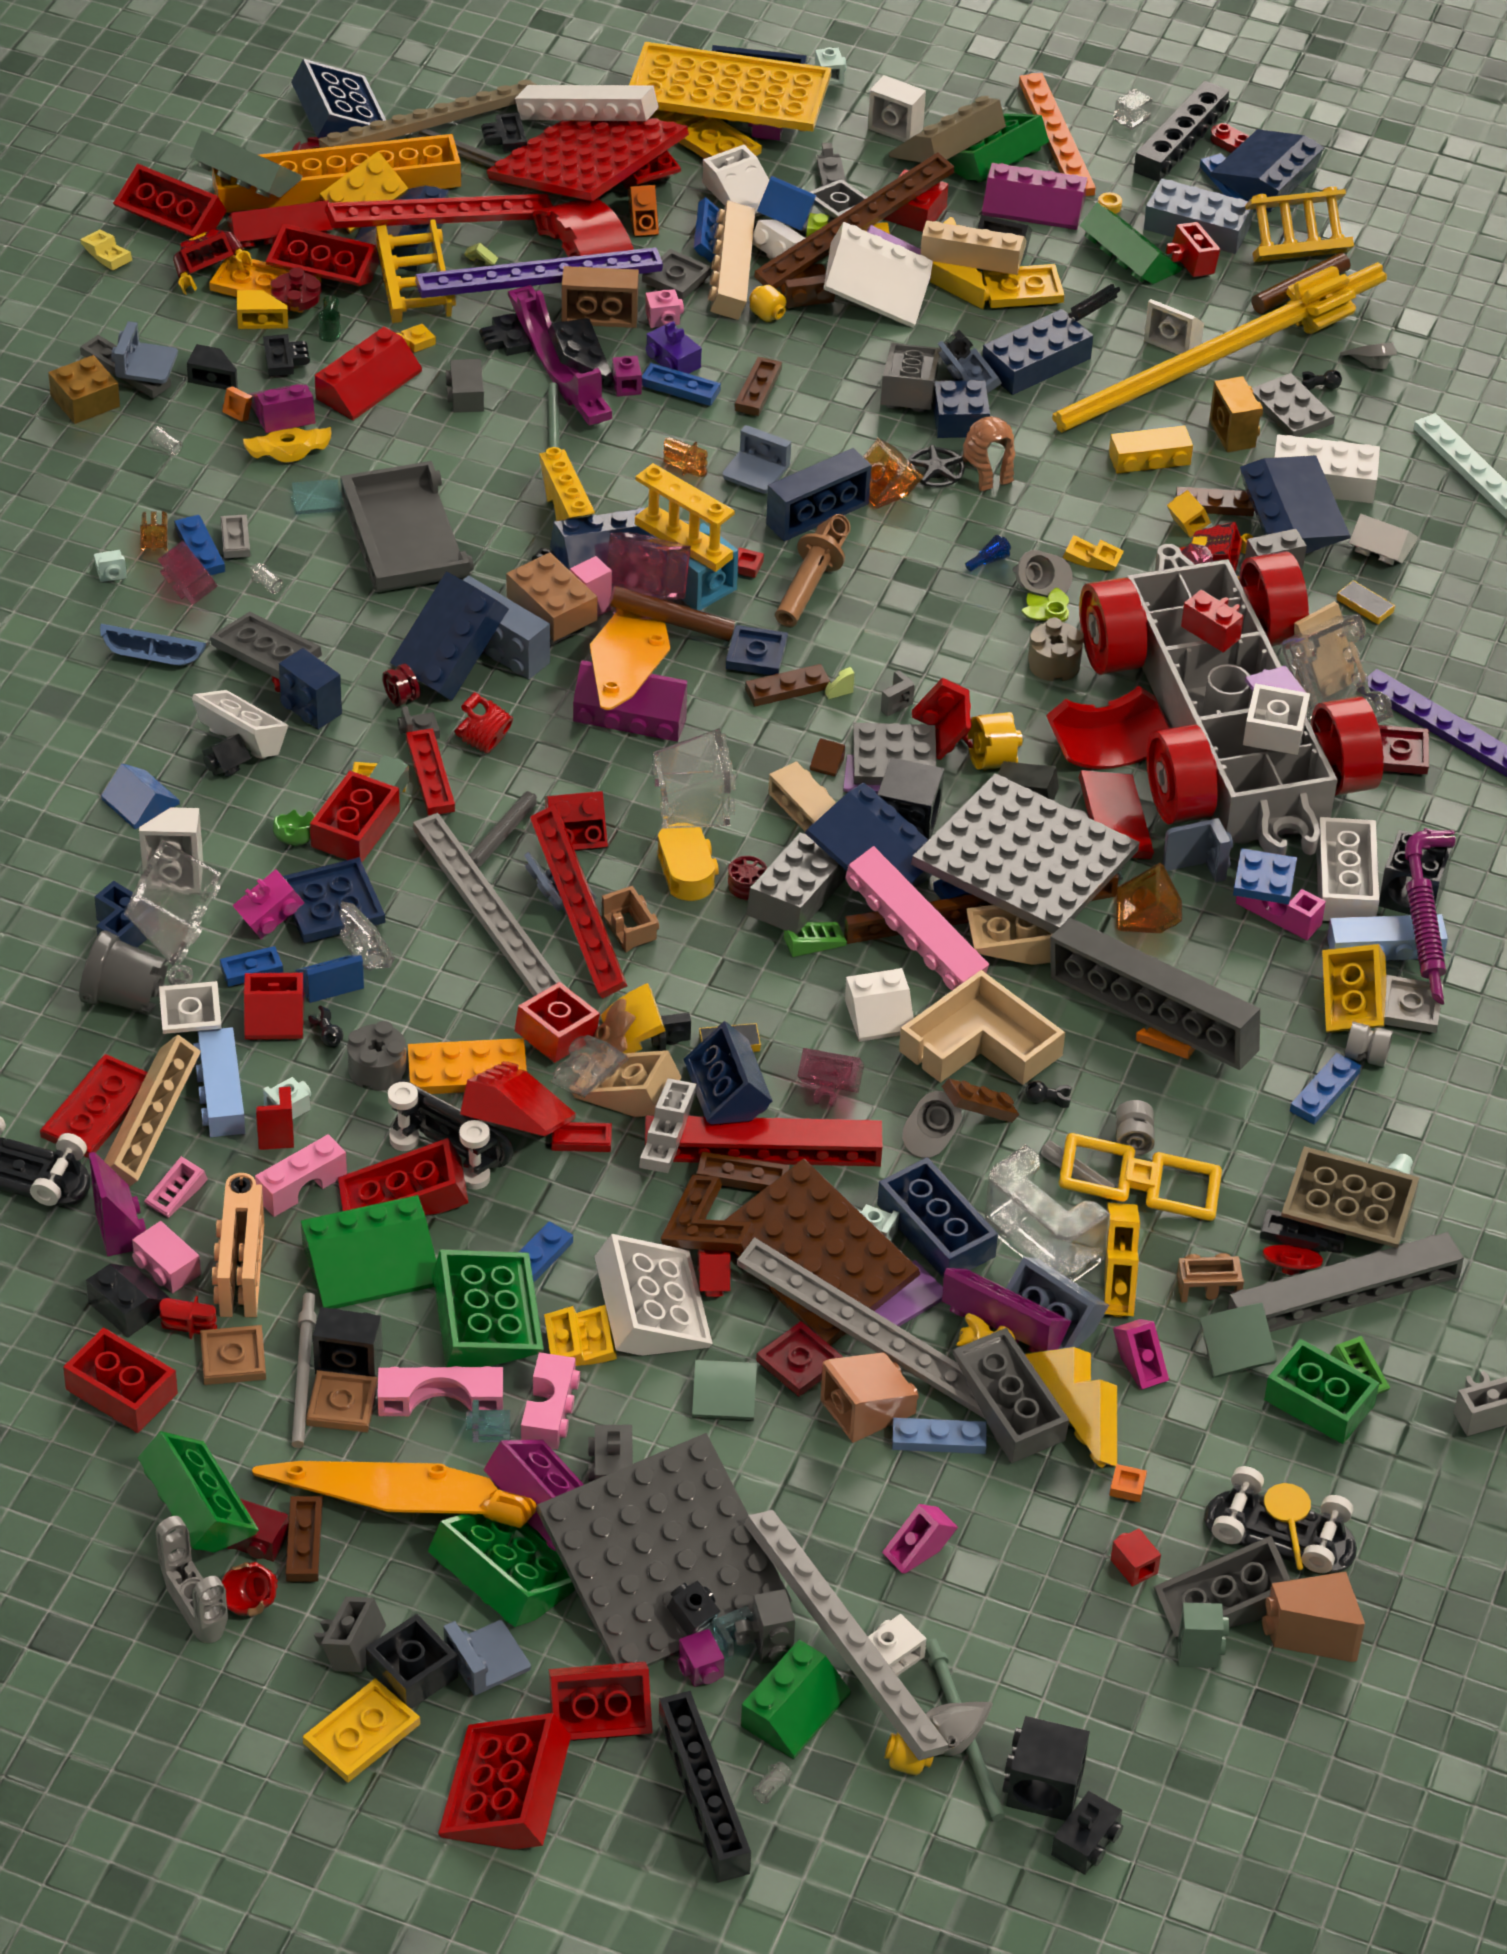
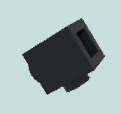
[202,734,251,777]
[667,1580,721,1636]

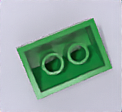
[741,1639,851,1759]

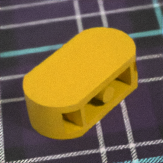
[657,822,719,901]

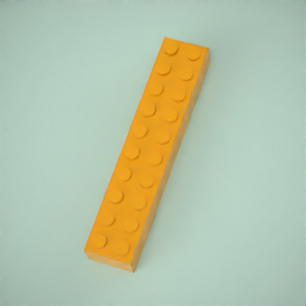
[212,134,461,213]

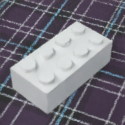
[1274,435,1380,503]
[1316,817,1379,921]

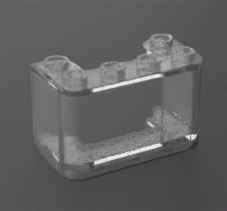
[1282,614,1394,725]
[984,1144,1110,1282]

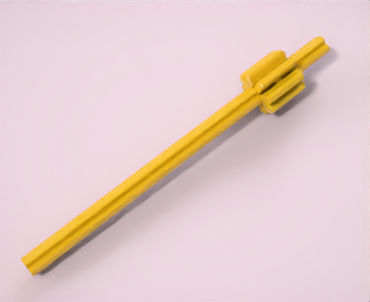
[1052,262,1387,433]

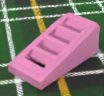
[144,1156,208,1218]

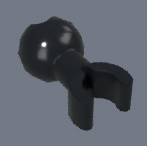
[1302,369,1342,390]
[308,1005,344,1047]
[1025,1080,1072,1108]

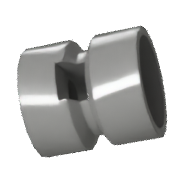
[1345,1022,1393,1067]
[1116,1100,1155,1156]

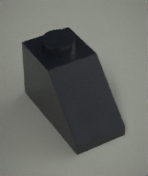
[187,344,238,390]

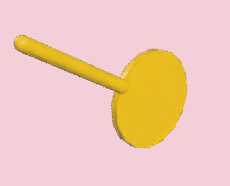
[1264,1483,1311,1570]

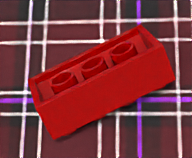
[113,163,227,238]
[227,200,333,248]
[266,223,379,286]
[315,326,422,421]

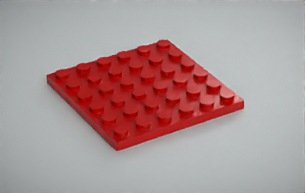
[487,118,689,201]

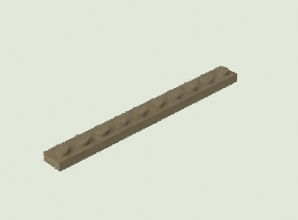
[319,80,537,148]

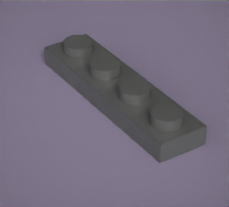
[80,335,171,398]

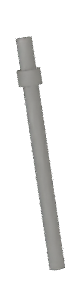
[291,1293,317,1448]

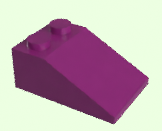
[248,384,316,433]
[89,1152,146,1257]

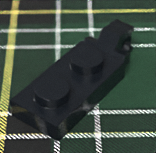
[1260,1209,1346,1253]

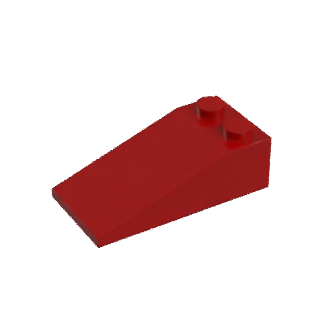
[338,1138,469,1215]

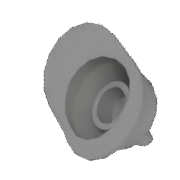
[1012,550,1072,596]
[903,1091,962,1158]

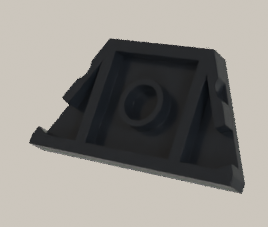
[548,318,614,387]

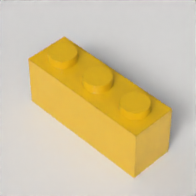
[1109,426,1193,474]

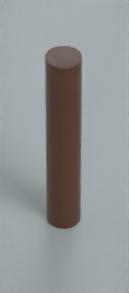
[1251,252,1351,314]
[609,585,735,642]

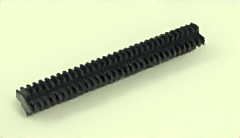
[1068,284,1121,321]

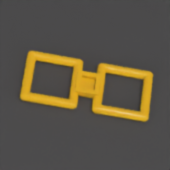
[1059,1133,1222,1221]

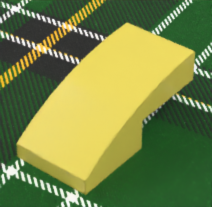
[80,229,132,270]

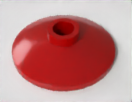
[1263,1245,1323,1275]

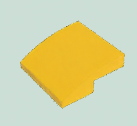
[600,983,665,1054]
[544,1305,617,1366]

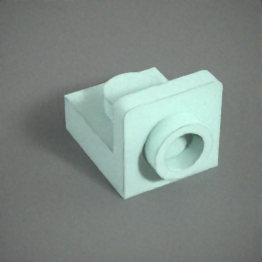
[94,550,127,583]

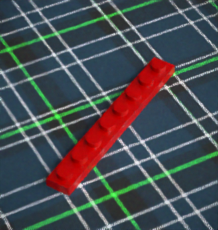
[530,804,628,999]

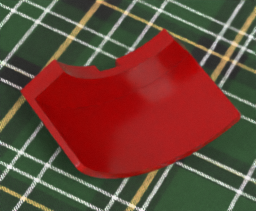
[532,199,634,257]
[1046,686,1170,769]

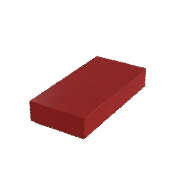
[552,1122,612,1152]

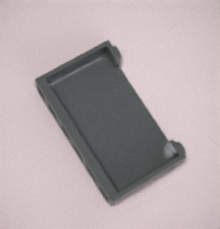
[340,461,474,593]

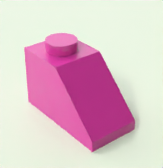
[1113,1319,1169,1389]
[882,1504,958,1574]

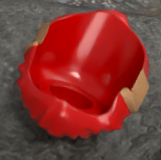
[221,1562,278,1617]

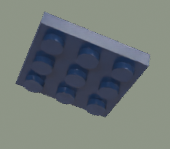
[283,857,386,943]

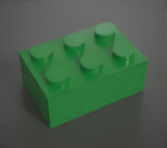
[1264,1339,1380,1444]

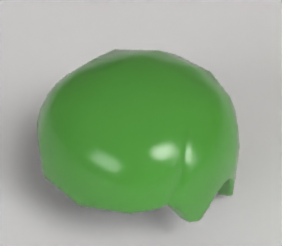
[273,809,315,846]

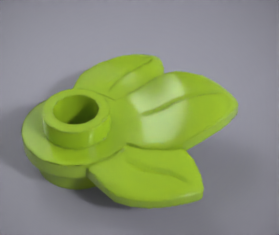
[1021,587,1069,623]

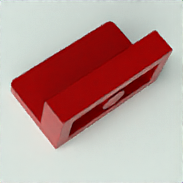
[256,1086,294,1150]

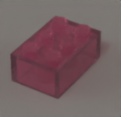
[607,532,691,600]

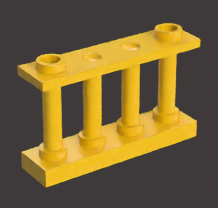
[1245,187,1354,262]
[376,219,456,323]
[635,463,735,572]

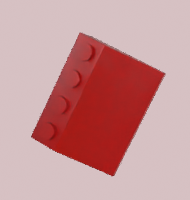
[460,1061,576,1136]
[438,1713,571,1849]

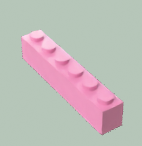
[845,846,989,990]

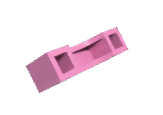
[378,1366,503,1416]

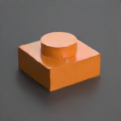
[222,387,253,422]
[1109,1464,1147,1502]

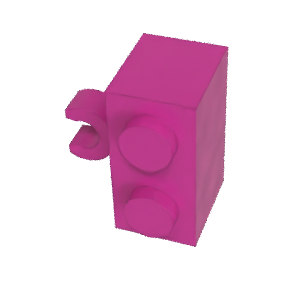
[232,869,305,939]

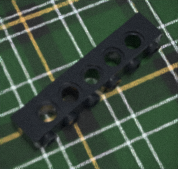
[1134,81,1230,182]
[659,1690,751,1882]

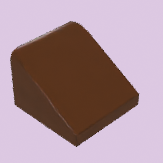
[810,738,845,777]

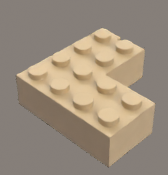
[899,970,1065,1085]

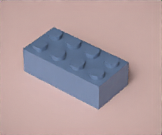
[1144,179,1253,254]
[463,576,550,680]

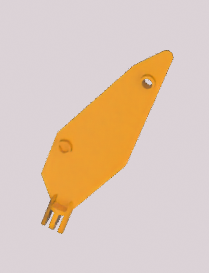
[590,608,670,710]
[252,1461,537,1528]

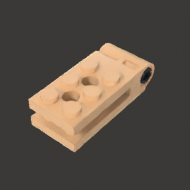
[212,1173,265,1317]

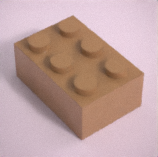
[562,266,639,328]
[506,552,597,641]

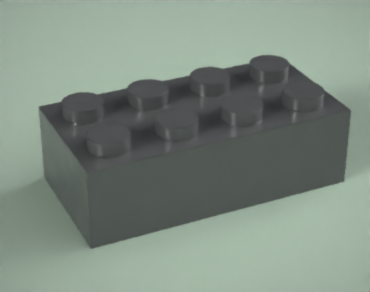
[746,832,847,935]

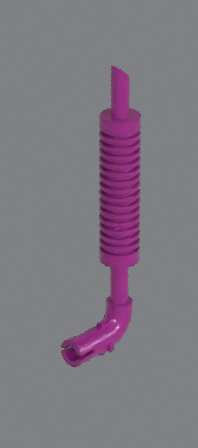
[1405,828,1456,1005]

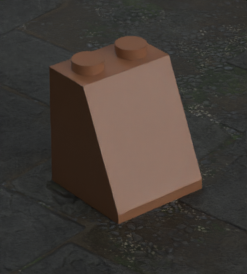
[820,1352,919,1443]
[1262,1572,1365,1662]

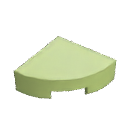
[464,243,498,265]
[825,667,854,699]

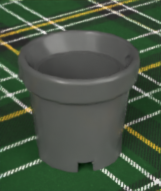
[79,930,168,1014]

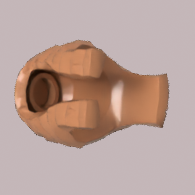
[962,416,1015,491]

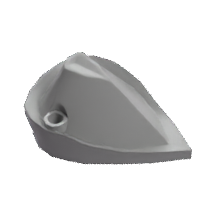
[1340,342,1397,369]
[926,1701,993,1756]

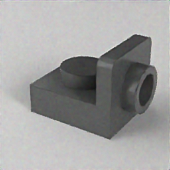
[881,670,915,717]
[397,706,440,739]

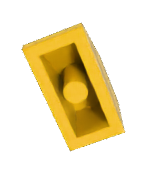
[237,290,288,329]

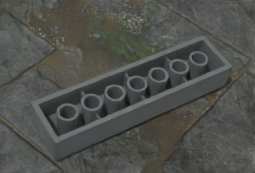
[1050,918,1260,1070]

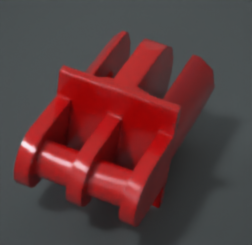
[159,1296,218,1339]

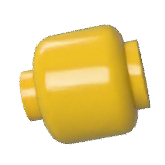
[749,285,786,322]
[884,1732,934,1776]

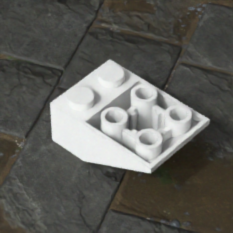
[702,145,769,217]

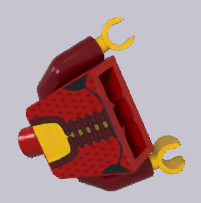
[173,229,253,295]
[1179,522,1253,579]

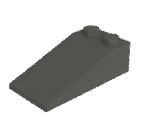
[880,343,941,412]
[953,1328,1069,1463]
[1154,1536,1291,1640]

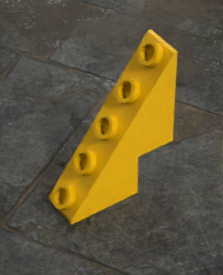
[930,217,990,310]
[539,447,595,521]
[1104,1202,1140,1317]
[1025,1347,1117,1468]

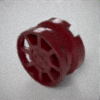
[382,663,420,707]
[728,856,767,900]

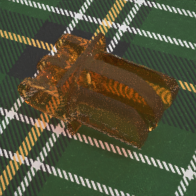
[663,437,708,477]
[140,511,168,551]

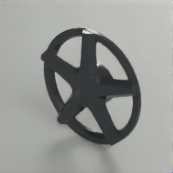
[907,445,965,487]

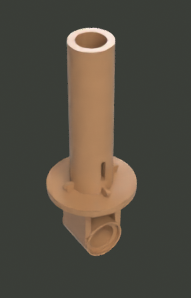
[775,514,850,627]

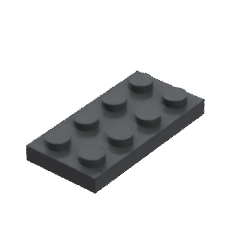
[210,612,322,679]

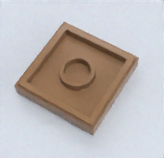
[200,1325,266,1385]
[306,1370,378,1433]

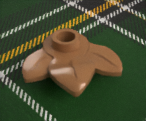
[595,999,636,1055]

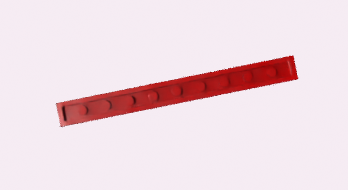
[324,194,552,228]

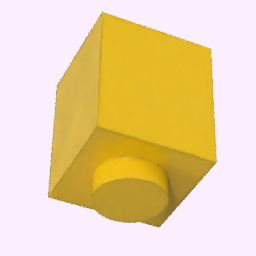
[1167,490,1211,538]

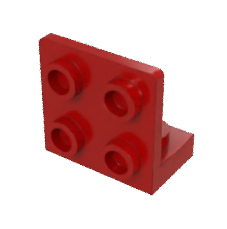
[912,677,972,760]

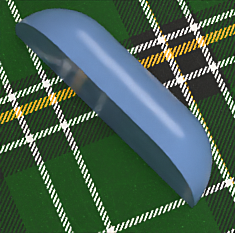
[100,624,206,665]

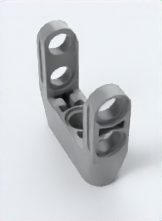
[156,1516,228,1643]

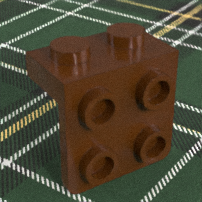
[779,264,835,308]

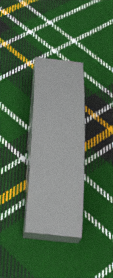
[639,1078,697,1173]

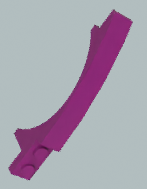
[508,285,612,425]

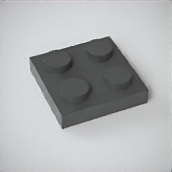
[642,249,711,300]

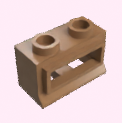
[602,886,659,953]
[1177,1253,1244,1303]

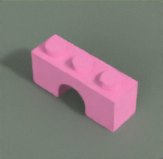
[255,1134,347,1217]
[521,1353,580,1450]

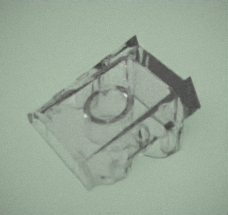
[339,902,395,971]
[550,1035,629,1098]

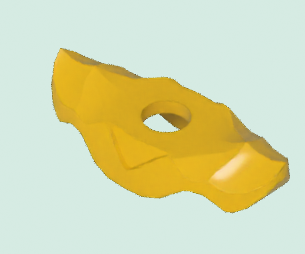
[243,427,332,462]

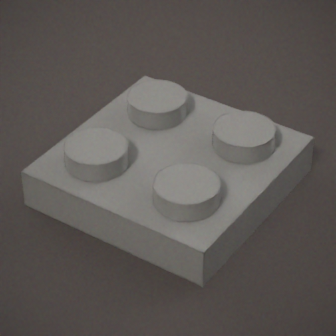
[1384,975,1444,1033]

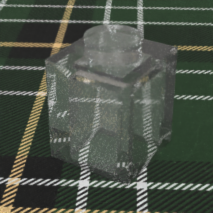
[1114,89,1152,130]

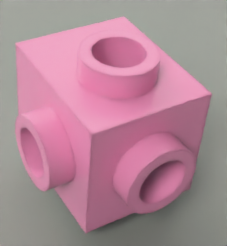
[645,289,684,328]

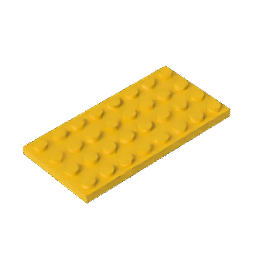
[629,42,831,132]

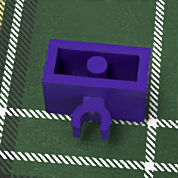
[646,321,702,374]

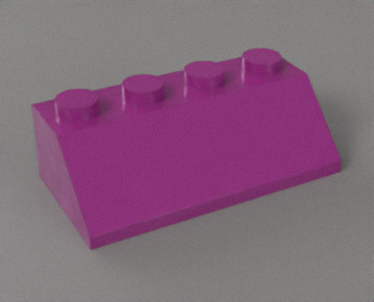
[982,163,1087,230]
[573,660,687,742]
[942,1268,1071,1353]
[483,1439,584,1552]

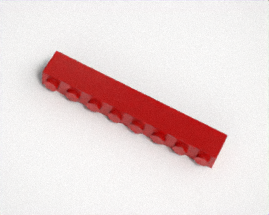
[645,1115,883,1167]

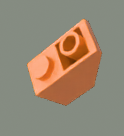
[628,185,659,236]

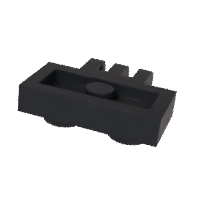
[481,113,527,152]
[479,313,531,356]
[263,334,310,376]

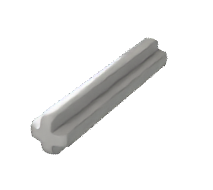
[1041,1141,1115,1199]

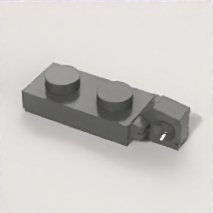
[817,143,846,187]

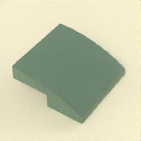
[1199,1303,1277,1378]
[692,1360,757,1421]

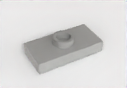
[220,515,251,558]

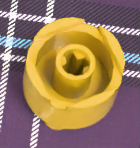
[967,712,1023,770]

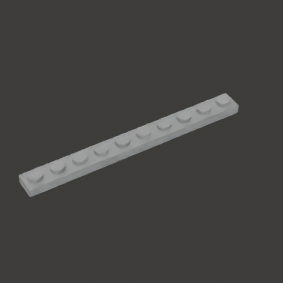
[413,813,563,996]
[737,1237,985,1419]
[744,1510,948,1760]

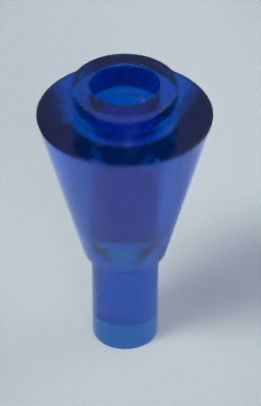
[965,535,1011,572]

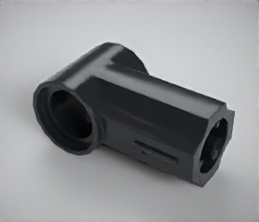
[944,329,973,360]

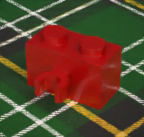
[1165,222,1221,277]
[1181,590,1244,652]

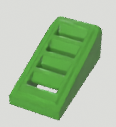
[784,922,847,957]
[1330,1336,1390,1394]

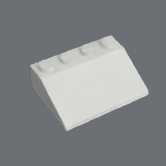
[823,222,933,328]
[594,1234,713,1356]

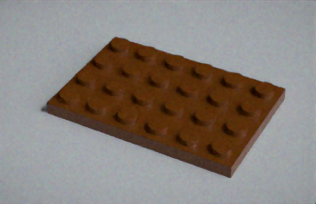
[724,1159,920,1346]

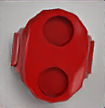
[454,692,513,753]

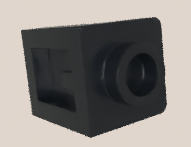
[651,1012,691,1051]

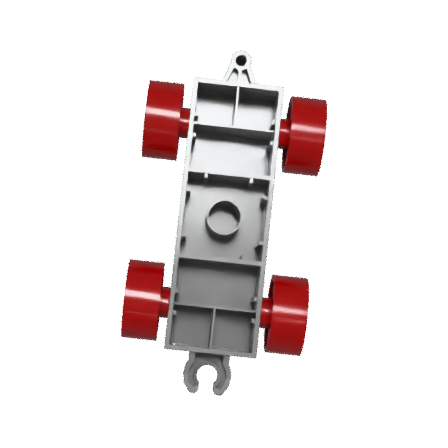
[1079,544,1384,855]

